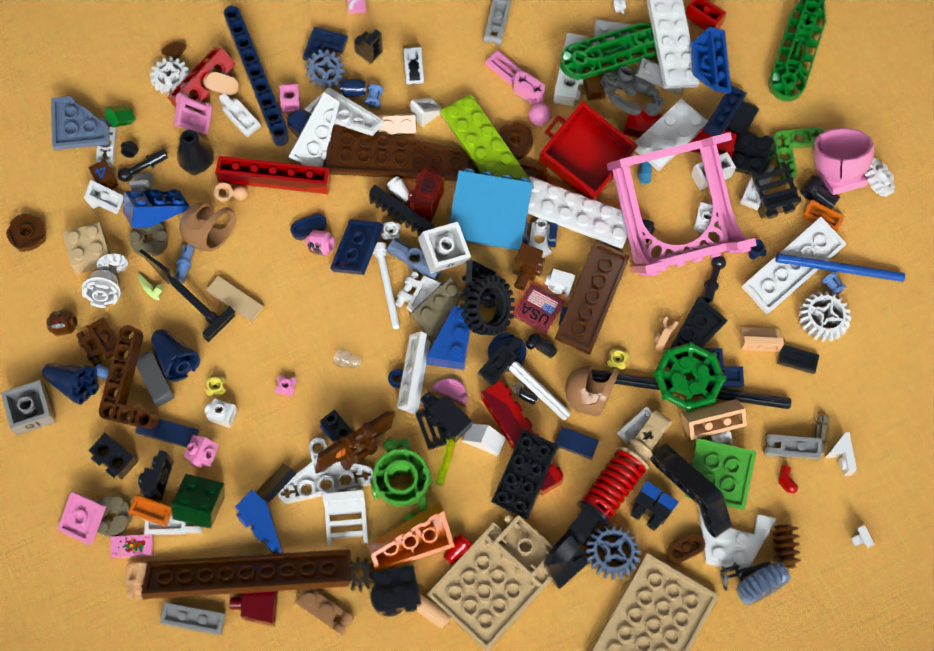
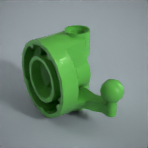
[370,438,433,523]

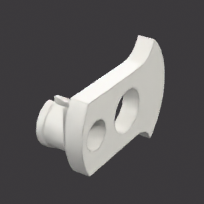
[529,218,552,257]

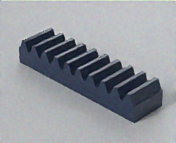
[703,85,747,137]

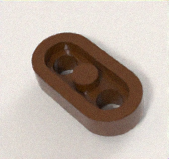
[666,534,705,564]

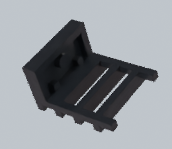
[750,161,802,219]

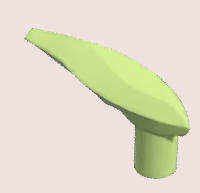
[138,274,164,300]

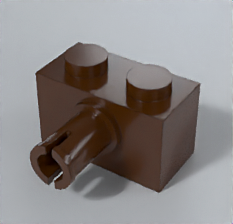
[513,243,545,290]

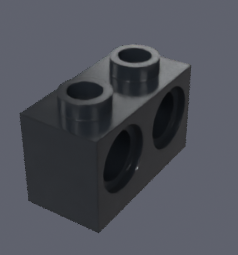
[88,433,138,480]

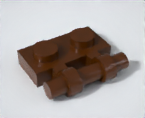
[76,317,117,367]

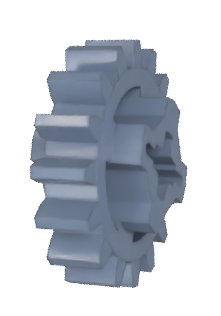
[305,49,345,90]

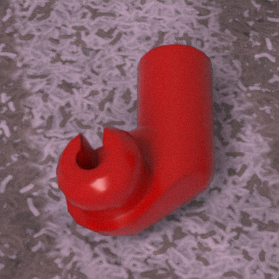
[778,465,798,494]

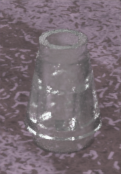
[332,348,362,369]

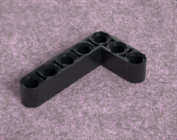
[650,443,732,538]

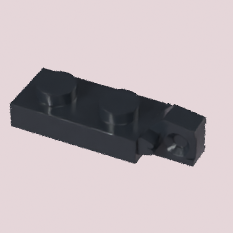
[478,337,523,385]

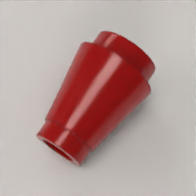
[443,534,472,564]

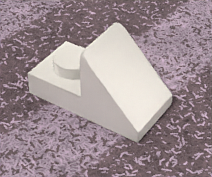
[84,180,124,214]
[825,432,857,476]

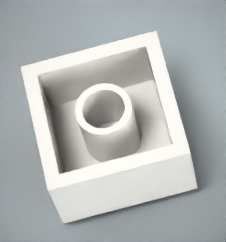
[418,222,471,273]

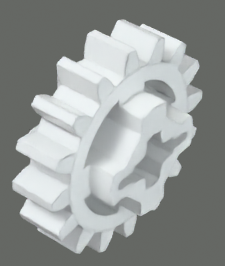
[150,57,190,95]
[865,158,896,197]

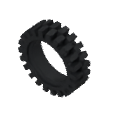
[460,275,515,335]

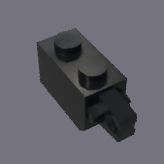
[420,391,472,443]

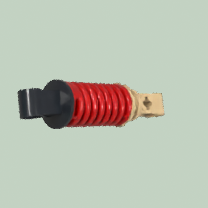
[566,410,672,546]

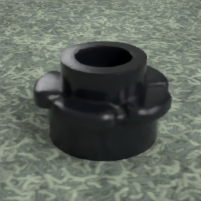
[121,141,139,158]

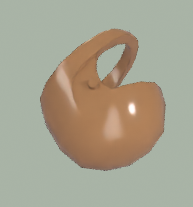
[179,203,236,252]
[565,366,619,416]

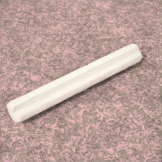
[509,361,571,420]

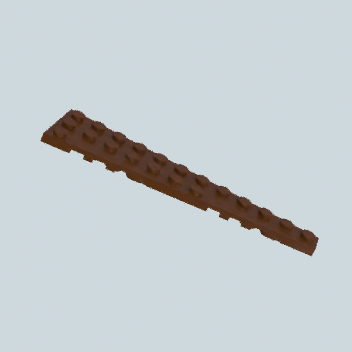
[326,123,547,182]

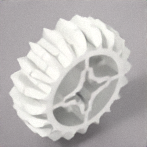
[799,291,851,342]

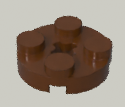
[498,123,533,160]
[6,214,46,252]

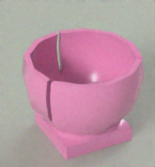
[812,128,875,195]

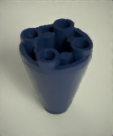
[42,363,99,405]

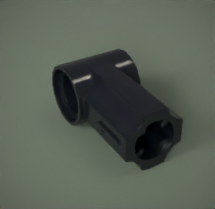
[800,176,840,209]

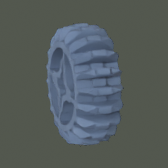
[585,524,641,580]
[736,562,791,605]

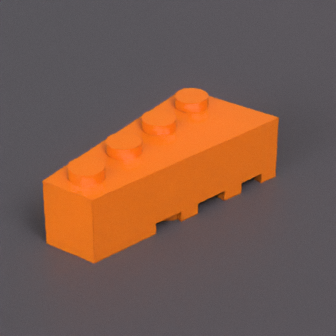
[368,502,454,571]

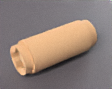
[417,595,451,629]

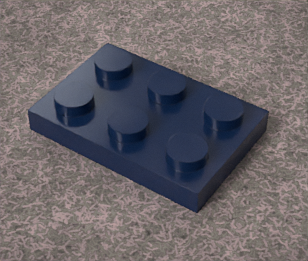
[330,220,383,275]

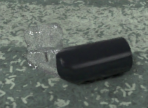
[512,381,538,405]

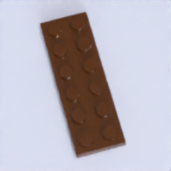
[554,241,630,355]

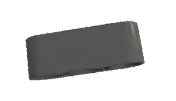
[136,350,175,407]

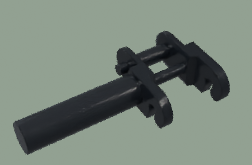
[720,561,771,591]

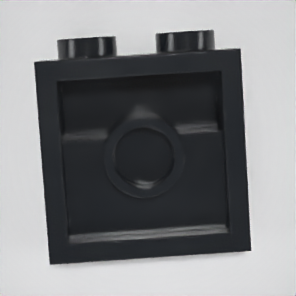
[731,132,777,176]
[138,450,174,501]
[373,565,421,617]

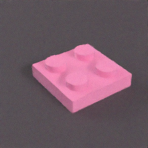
[57,492,106,545]

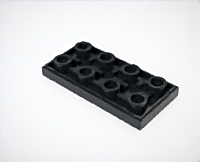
[491,429,560,519]

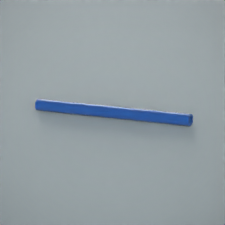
[775,253,905,282]

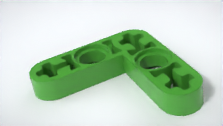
[773,127,824,180]

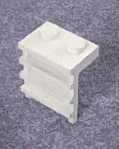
[323,488,368,547]

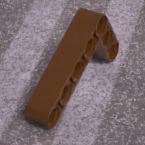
[99,325,159,430]

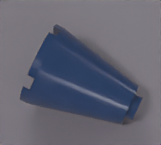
[151,329,200,382]

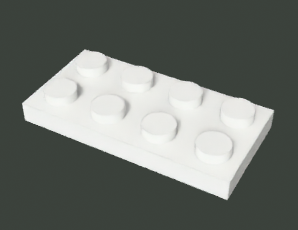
[635,99,708,171]

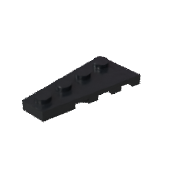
[666,296,728,369]

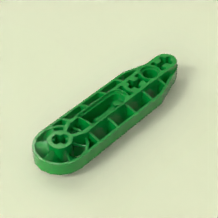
[769,0,826,102]
[559,23,657,80]

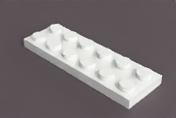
[647,0,699,89]
[528,176,628,249]
[741,217,846,315]

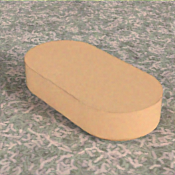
[204,72,238,95]

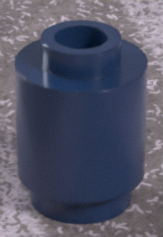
[340,78,366,97]

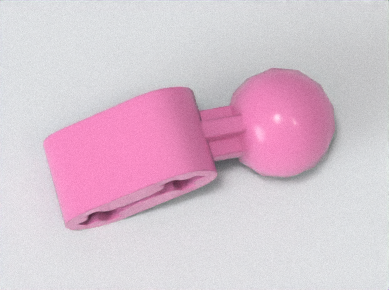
[513,71,551,126]

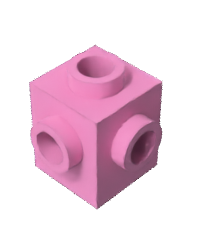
[184,435,219,468]

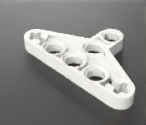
[278,438,373,504]

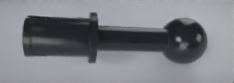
[118,149,169,182]
[701,255,726,303]

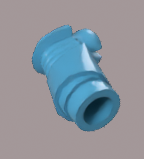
[638,162,653,184]

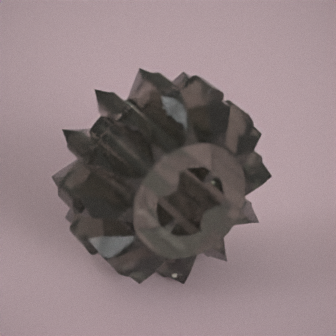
[349,557,376,592]

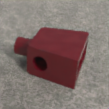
[229,591,278,626]

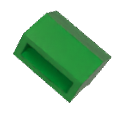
[104,105,136,128]

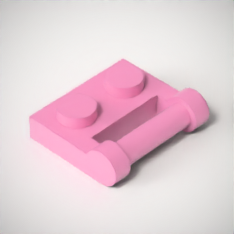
[173,93,212,136]

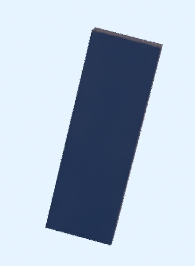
[135,416,199,448]

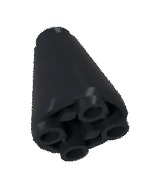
[177,130,214,175]

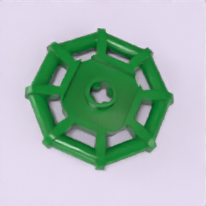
[653,341,726,412]

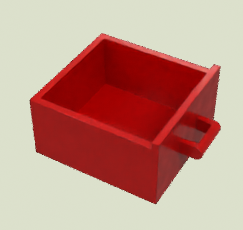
[539,101,638,201]

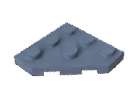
[51,96,110,150]

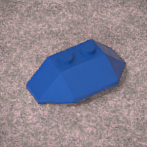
[690,27,731,94]

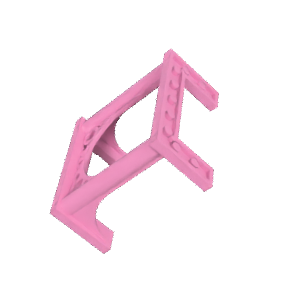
[607,132,757,276]

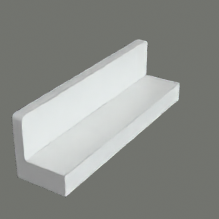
[396,331,430,414]

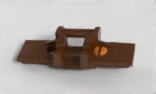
[315,411,395,474]

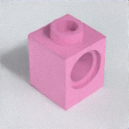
[280,83,300,113]

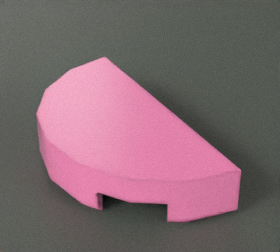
[431,378,468,407]

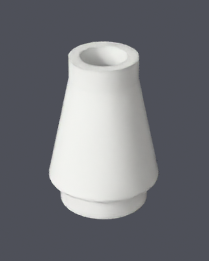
[387,176,413,204]

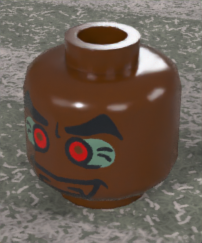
[46,309,78,336]

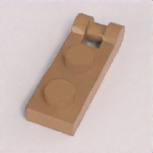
[295,589,354,635]

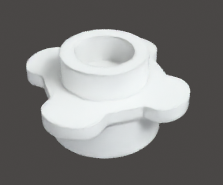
[613,0,626,15]
[382,222,401,240]

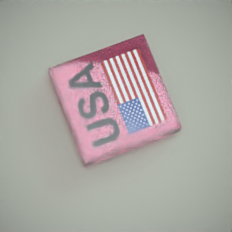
[513,284,565,334]

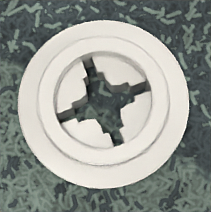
[96,254,128,274]

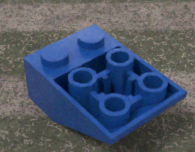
[123,189,189,228]
[235,490,283,554]

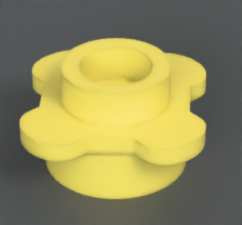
[607,349,629,370]
[206,377,226,396]

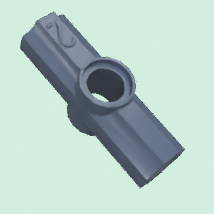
[387,237,442,280]

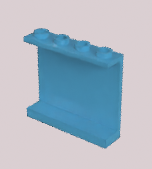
[449,169,534,251]

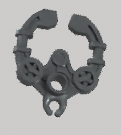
[600,63,664,116]

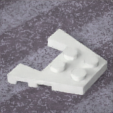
[697,504,776,571]

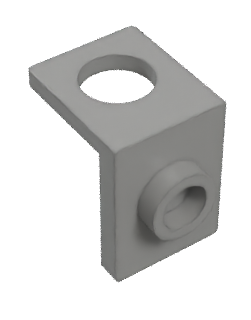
[130,173,153,191]

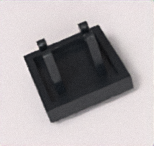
[461,260,496,308]

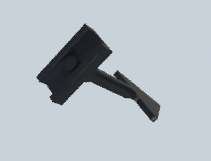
[139,249,236,343]

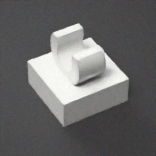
[851,525,875,548]

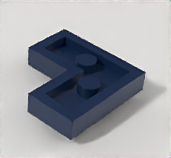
[303,27,348,63]
[702,348,744,387]

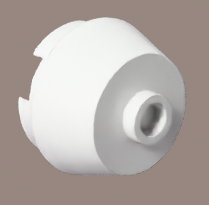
[82,270,121,308]

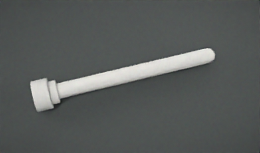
[373,242,400,329]

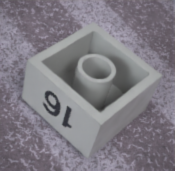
[1,380,56,435]

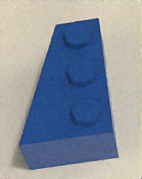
[426,306,470,370]

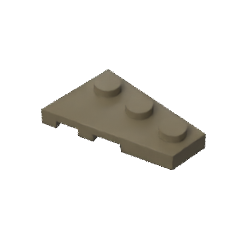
[409,278,462,343]

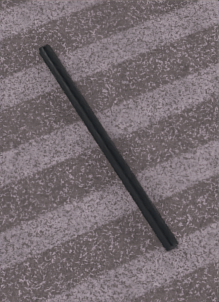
[592,369,792,409]

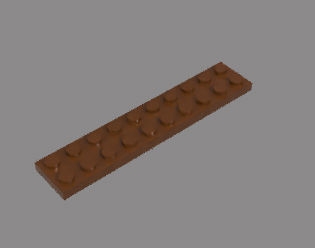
[141,549,351,599]

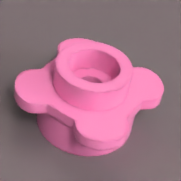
[275,376,297,396]

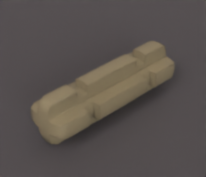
[815,415,829,453]

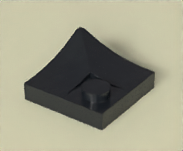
[544,532,589,589]

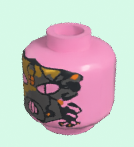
[305,230,335,256]

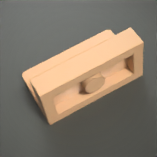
[741,327,784,352]

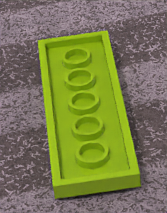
[440,94,529,180]

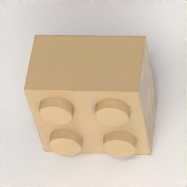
[62,222,111,275]

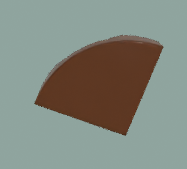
[161,42,187,60]

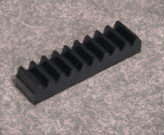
[369,184,435,236]

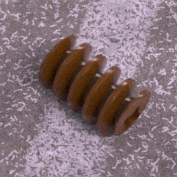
[773,525,801,569]

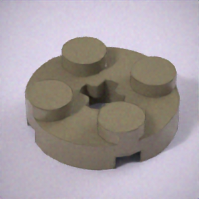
[129,223,168,257]
[97,496,132,537]

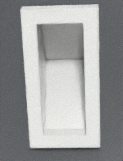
[411,98,443,127]
[462,424,506,457]

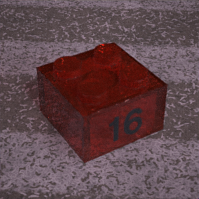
[408,167,445,222]

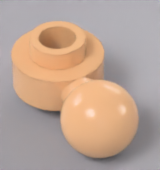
[213,183,248,202]

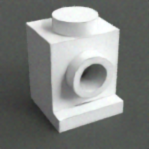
[693,202,717,234]
[545,269,575,299]
[205,399,238,428]

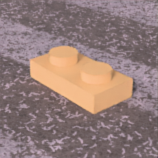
[379,114,416,134]

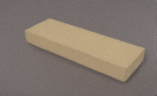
[206,276,264,323]

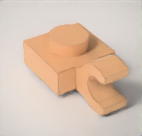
[654,317,678,353]
[125,562,146,601]

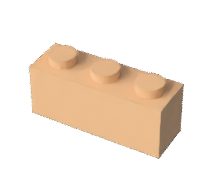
[681,399,747,440]

